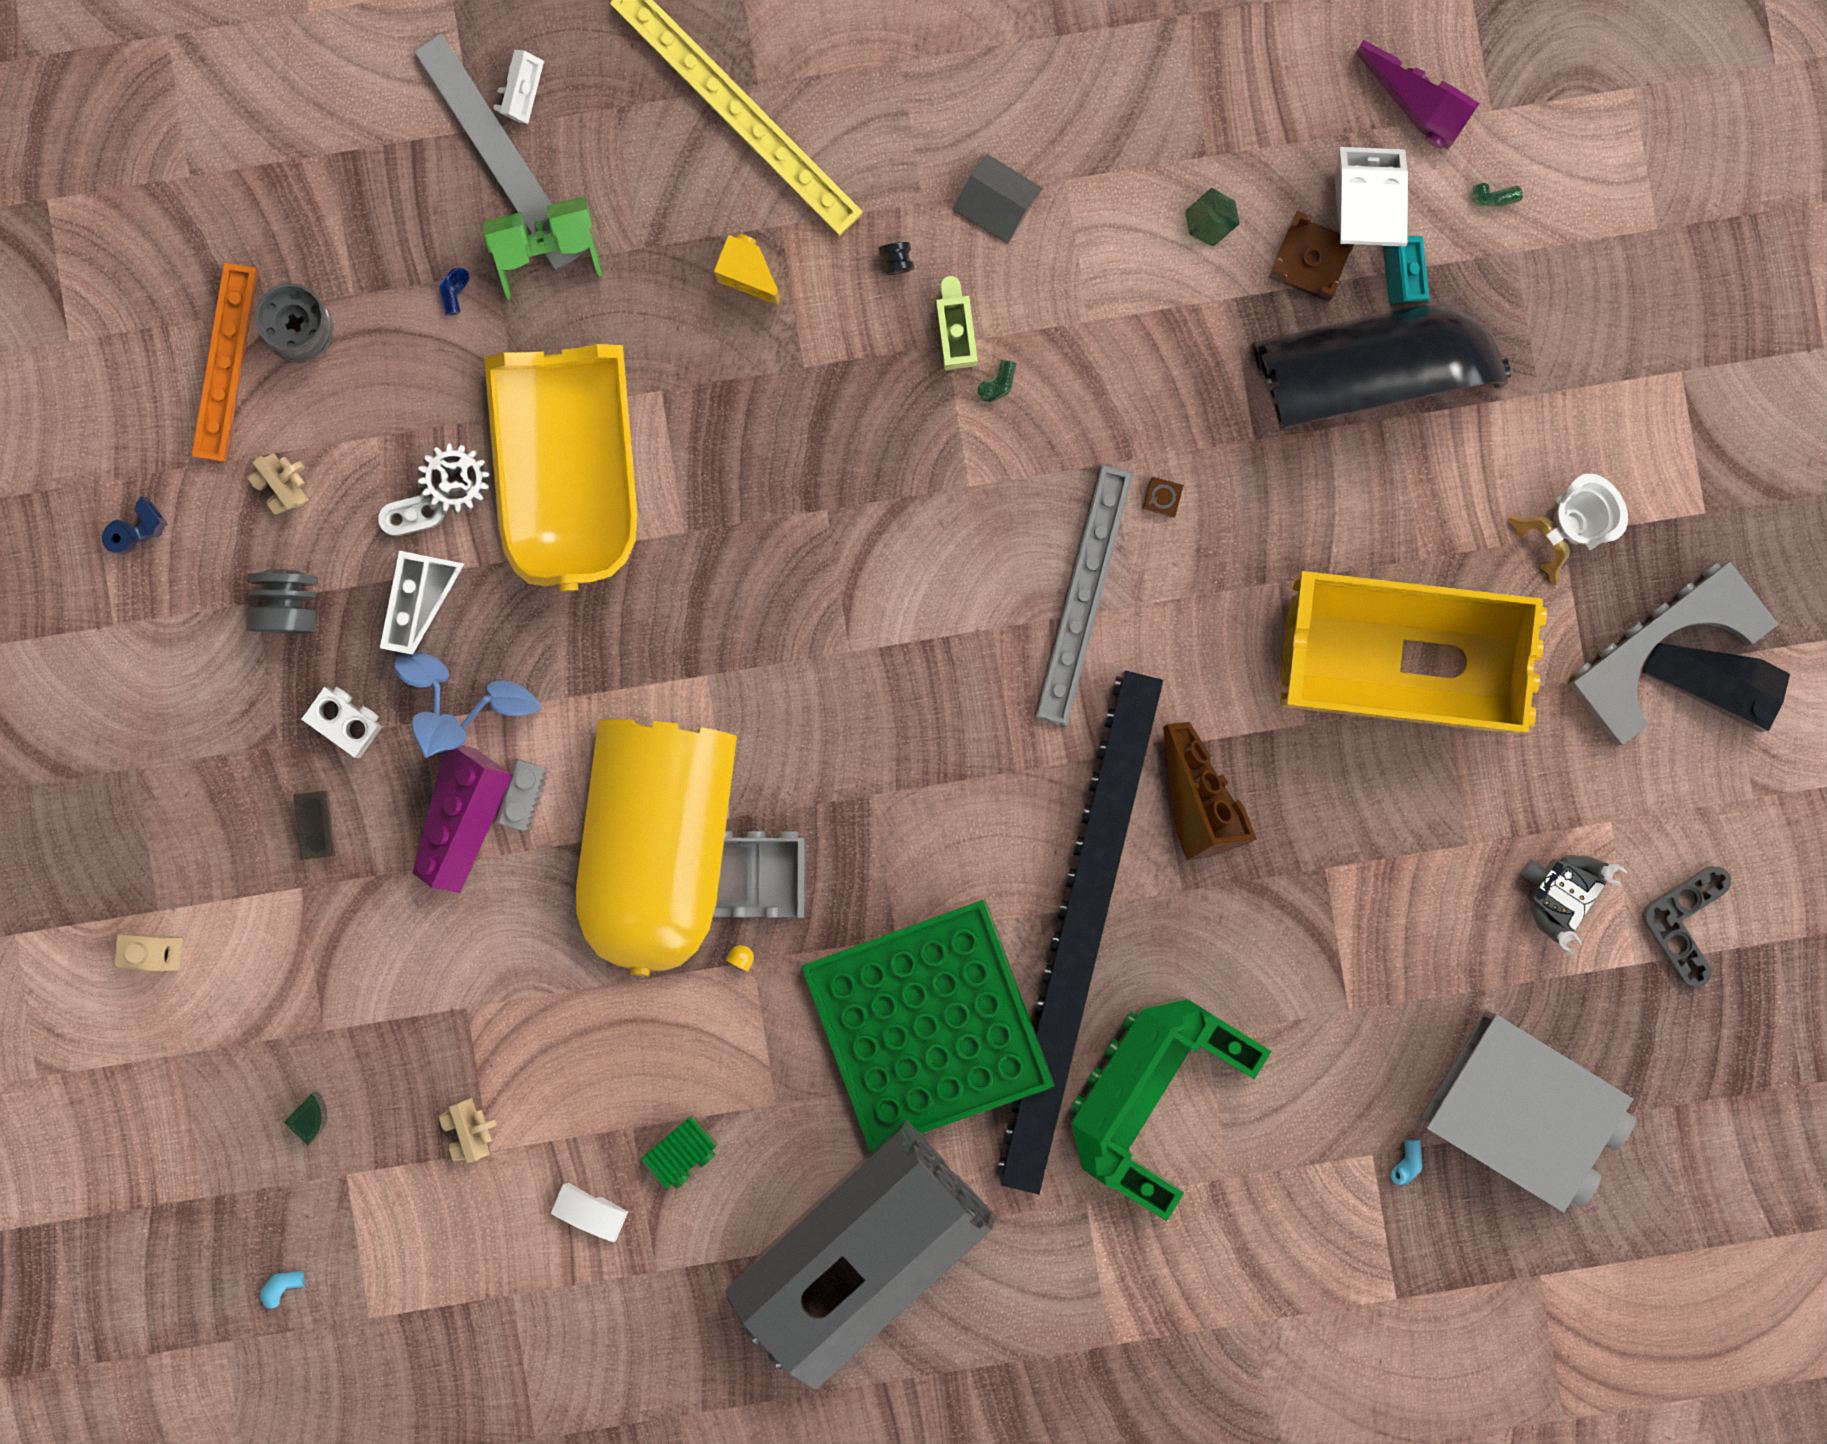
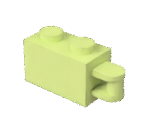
[936,276,978,370]

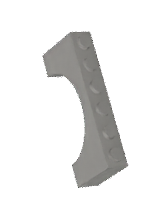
[1568,562,1779,746]

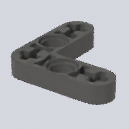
[1643,866,1731,987]

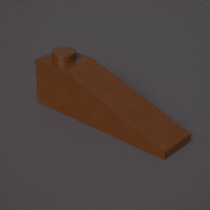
[1163,722,1257,860]

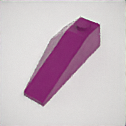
[1356,40,1480,149]

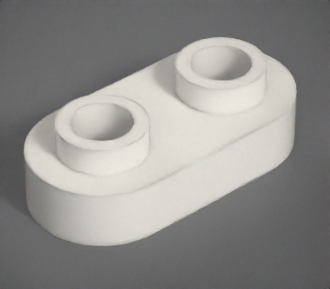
[378,495,444,536]

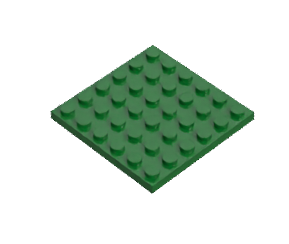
[801,899,1055,1152]

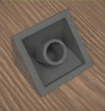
[953,154,1043,244]

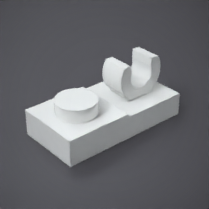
[493,50,544,124]

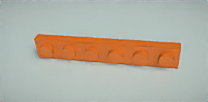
[191,263,259,463]

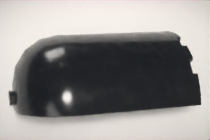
[1252,305,1511,431]

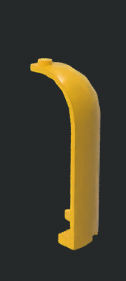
[484,344,638,592]
[576,719,737,977]

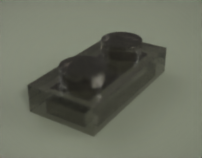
[293,791,336,860]

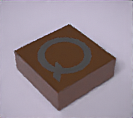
[1143,477,1184,518]

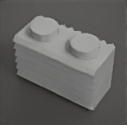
[496,759,549,831]

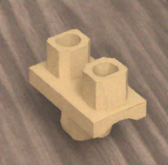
[247,453,309,515]
[439,1098,497,1164]

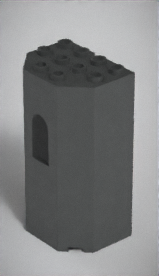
[725,1119,997,1390]

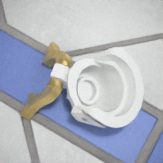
[1508,474,1628,585]

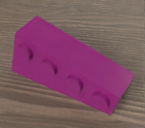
[413,745,513,893]

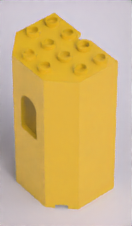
[1280,571,1547,734]

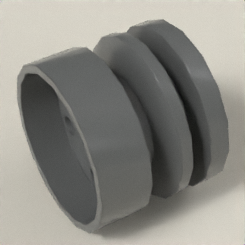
[255,283,334,363]
[246,569,318,634]

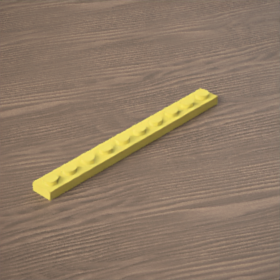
[610,0,863,237]

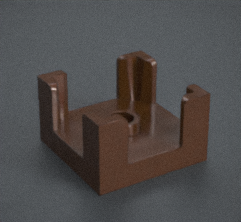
[1269,211,1354,302]

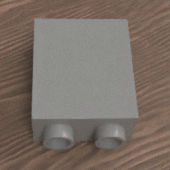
[1417,1011,1636,1213]

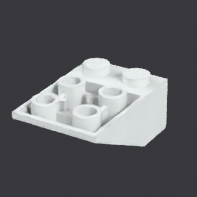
[1334,147,1408,246]

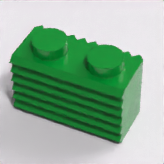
[640,1114,718,1190]

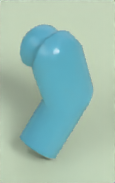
[1390,1139,1423,1186]
[260,1271,305,1309]

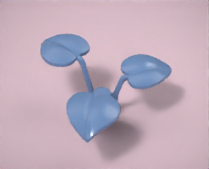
[394,652,542,758]

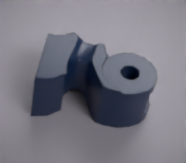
[102,496,168,554]

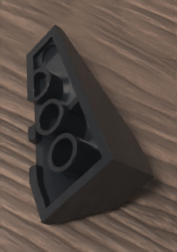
[1643,643,1790,732]

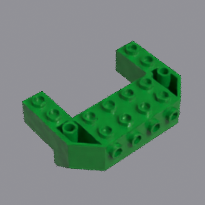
[1068,997,1272,1221]

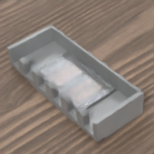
[713,831,806,918]

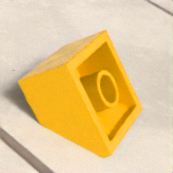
[714,233,781,306]

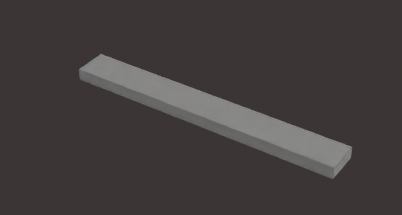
[414,33,584,271]
[1035,465,1133,726]

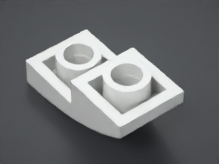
[551,1183,628,1242]

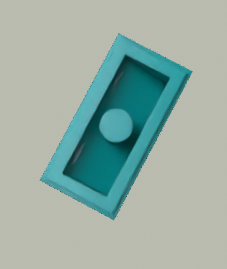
[1383,236,1430,305]

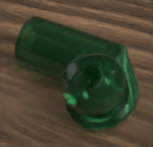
[1472,183,1523,207]
[977,360,1017,402]

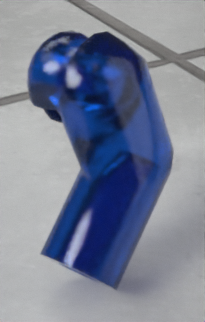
[439,267,470,316]

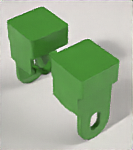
[483,196,603,301]

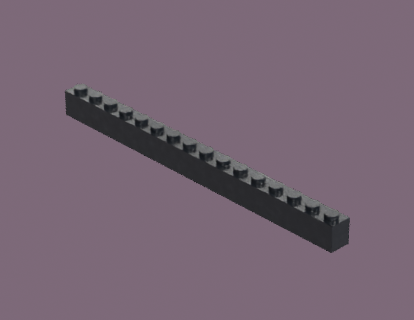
[995,670,1164,1195]

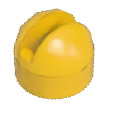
[725,945,754,972]

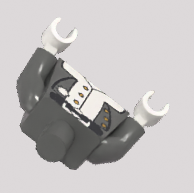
[1520,855,1627,955]

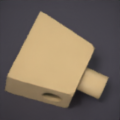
[114,932,183,972]

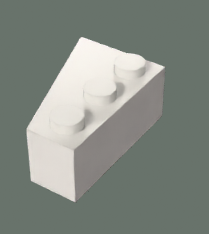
[380,551,464,655]

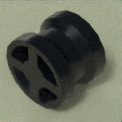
[878,242,914,275]

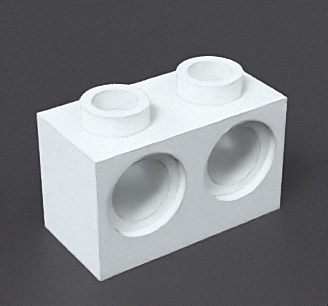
[302,686,383,758]

